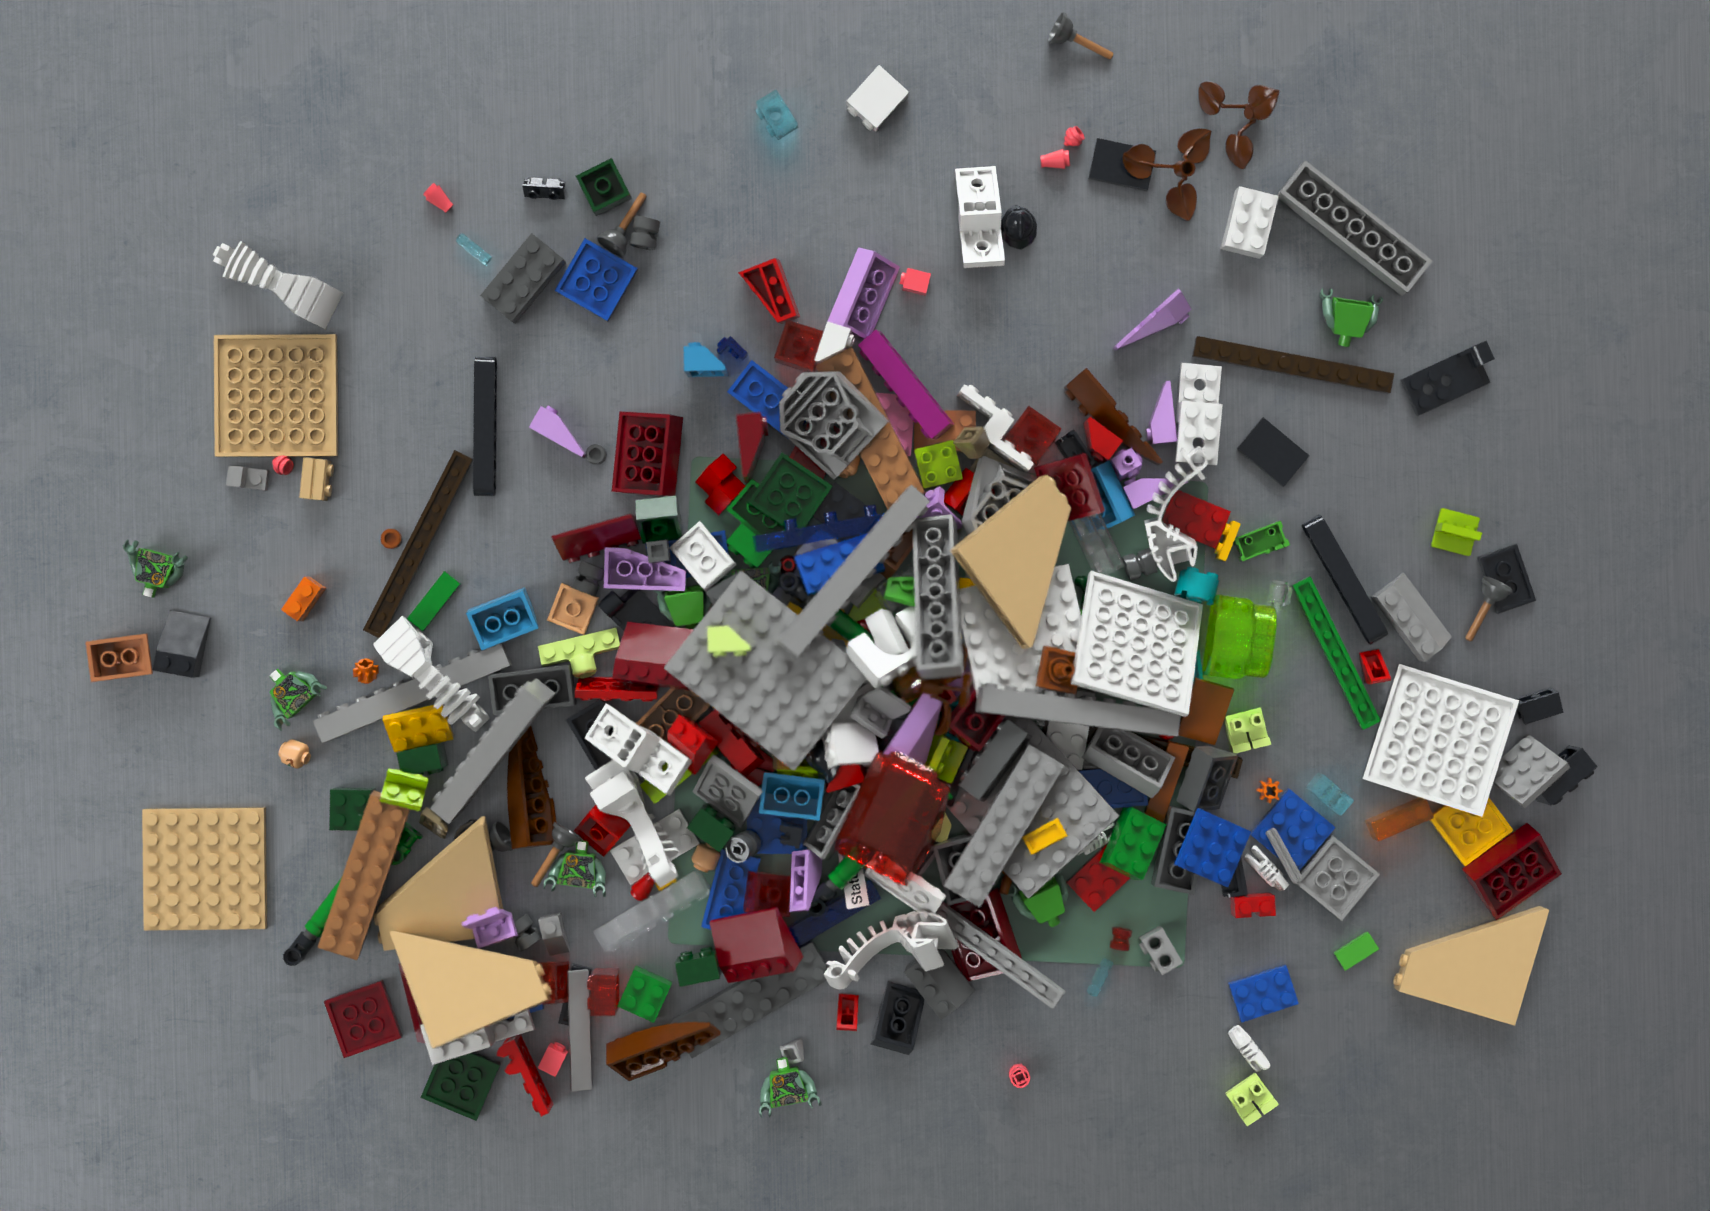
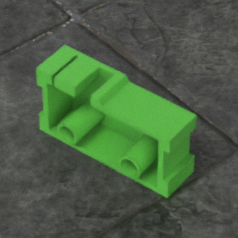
[1233,521,1290,561]

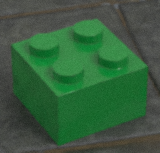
[726,523,774,569]
[617,966,672,1023]

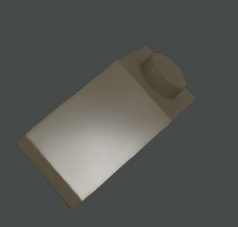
[953,427,990,459]

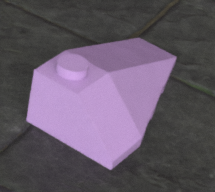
[1113,288,1191,351]
[604,547,686,591]
[879,694,942,777]

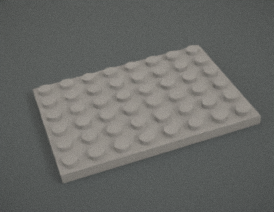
[664,571,867,771]
[945,716,1119,899]

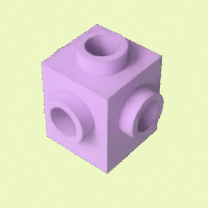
[1110,448,1143,482]

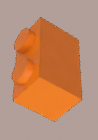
[281,576,326,621]

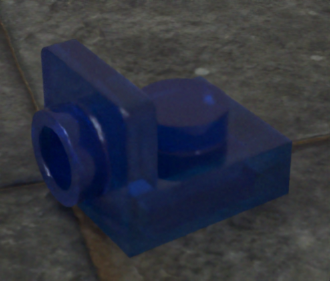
[716,336,748,360]

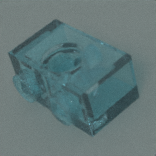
[755,89,798,140]
[1305,772,1354,816]

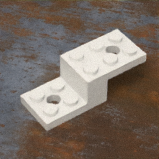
[955,166,1005,268]
[1175,363,1223,466]
[957,384,1034,473]
[585,704,692,795]
[420,1009,535,1065]

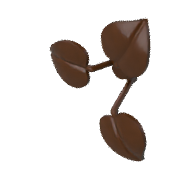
[1199,81,1280,169]
[1122,129,1211,221]
[920,644,972,736]

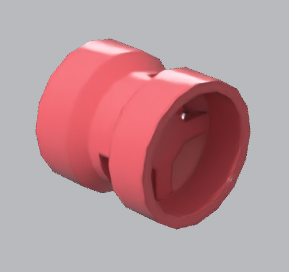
[1009,1064,1030,1088]

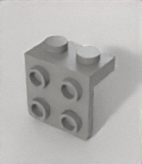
[850,686,911,739]

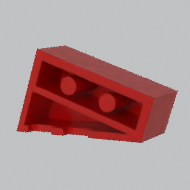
[738,258,800,324]
[699,709,765,776]

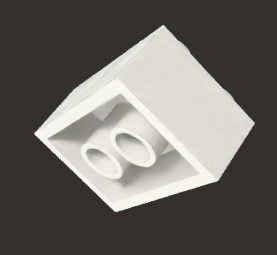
[1221,186,1279,259]

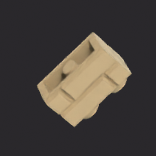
[299,457,334,501]

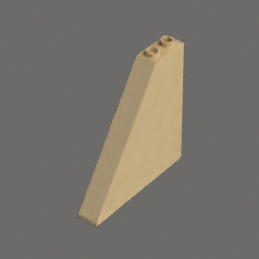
[950,475,1071,649]
[374,816,503,951]
[1393,906,1549,1026]
[389,931,552,1048]

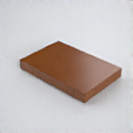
[1178,678,1234,745]

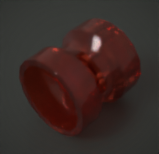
[1109,927,1132,951]

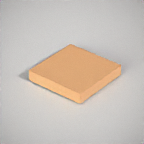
[547,583,599,635]

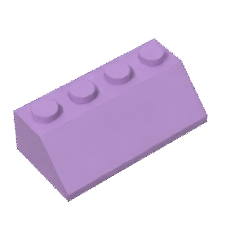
[828,247,900,339]

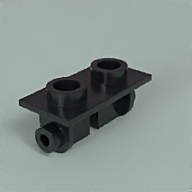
[522,177,565,200]

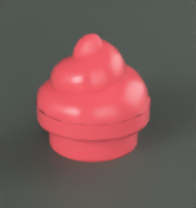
[1064,126,1085,147]
[272,455,294,475]

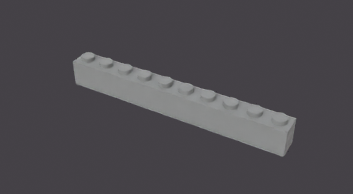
[776,485,930,658]
[313,643,513,743]
[975,683,1180,736]

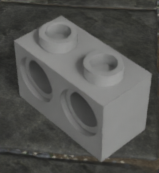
[1139,925,1183,975]

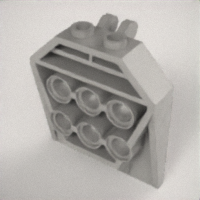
[779,371,890,480]
[961,456,1037,535]

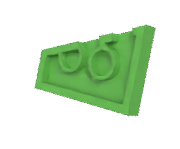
[883,577,915,607]

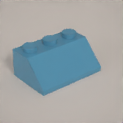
[683,342,728,377]
[1085,460,1135,535]
[466,587,539,650]
[759,772,825,821]

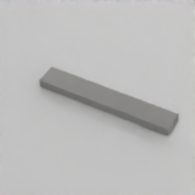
[567,969,592,1092]

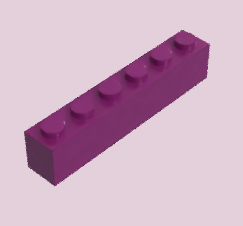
[858,329,955,440]

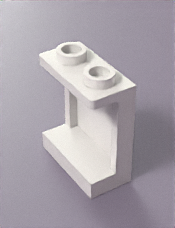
[846,65,909,132]
[821,723,880,768]

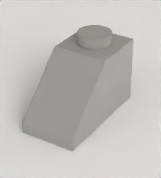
[538,912,570,956]

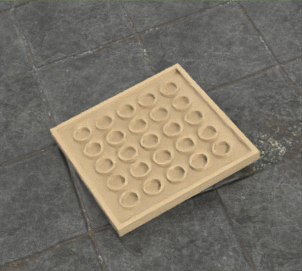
[214,334,338,457]
[142,807,267,931]

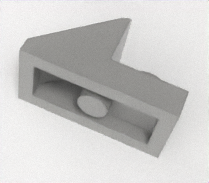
[226,465,269,491]

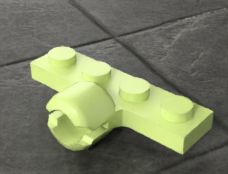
[538,628,620,678]

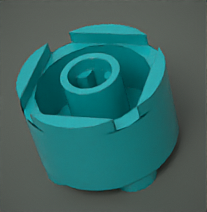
[1174,567,1219,605]

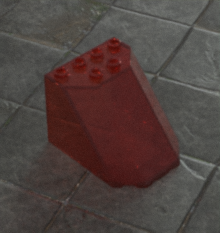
[835,751,950,887]

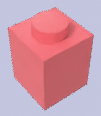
[899,268,931,296]
[538,1042,569,1077]

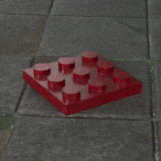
[1034,453,1105,522]
[324,980,403,1058]

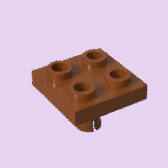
[1035,646,1078,695]

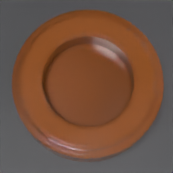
[381,529,402,549]

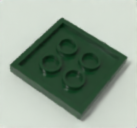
[748,452,832,537]
[420,1052,501,1121]

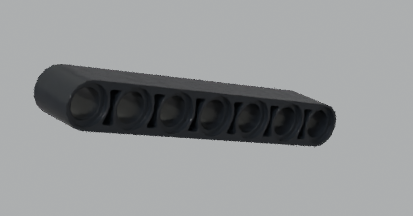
[473,357,497,496]
[1302,514,1388,645]

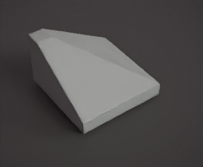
[779,1038,804,1065]

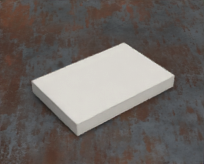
[669,521,737,591]

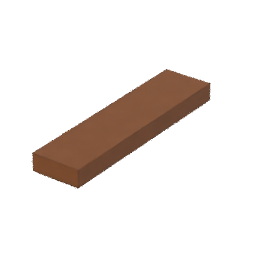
[1144,740,1189,822]

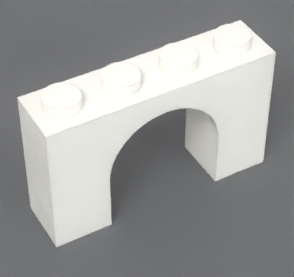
[846,606,917,689]
[831,609,909,684]

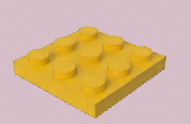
[1428,797,1514,866]

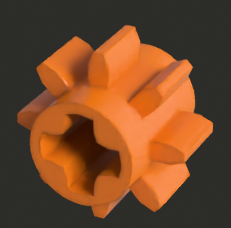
[353,659,379,684]
[1256,777,1283,803]

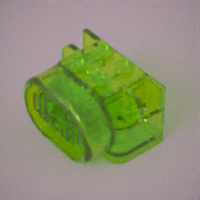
[1202,595,1277,679]

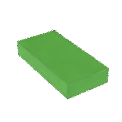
[1333,932,1379,971]

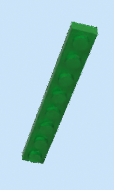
[1291,576,1381,730]

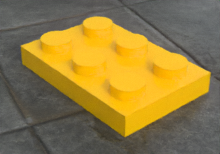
[383,705,454,752]

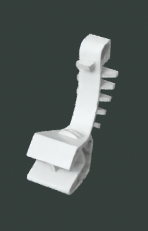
[213,241,344,329]
[1144,446,1208,581]
[373,616,490,732]
[585,759,679,887]
[824,910,958,990]

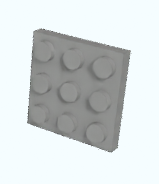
[1493,734,1570,808]
[692,755,763,828]
[1296,835,1380,921]

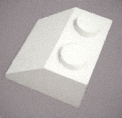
[815,321,855,365]

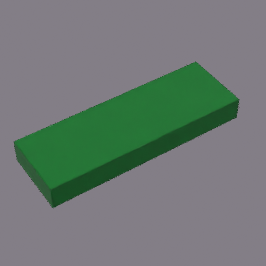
[407,571,461,631]

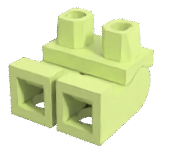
[1224,708,1271,753]
[1225,1073,1279,1127]

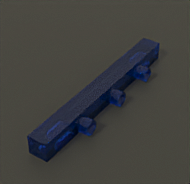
[752,504,885,552]

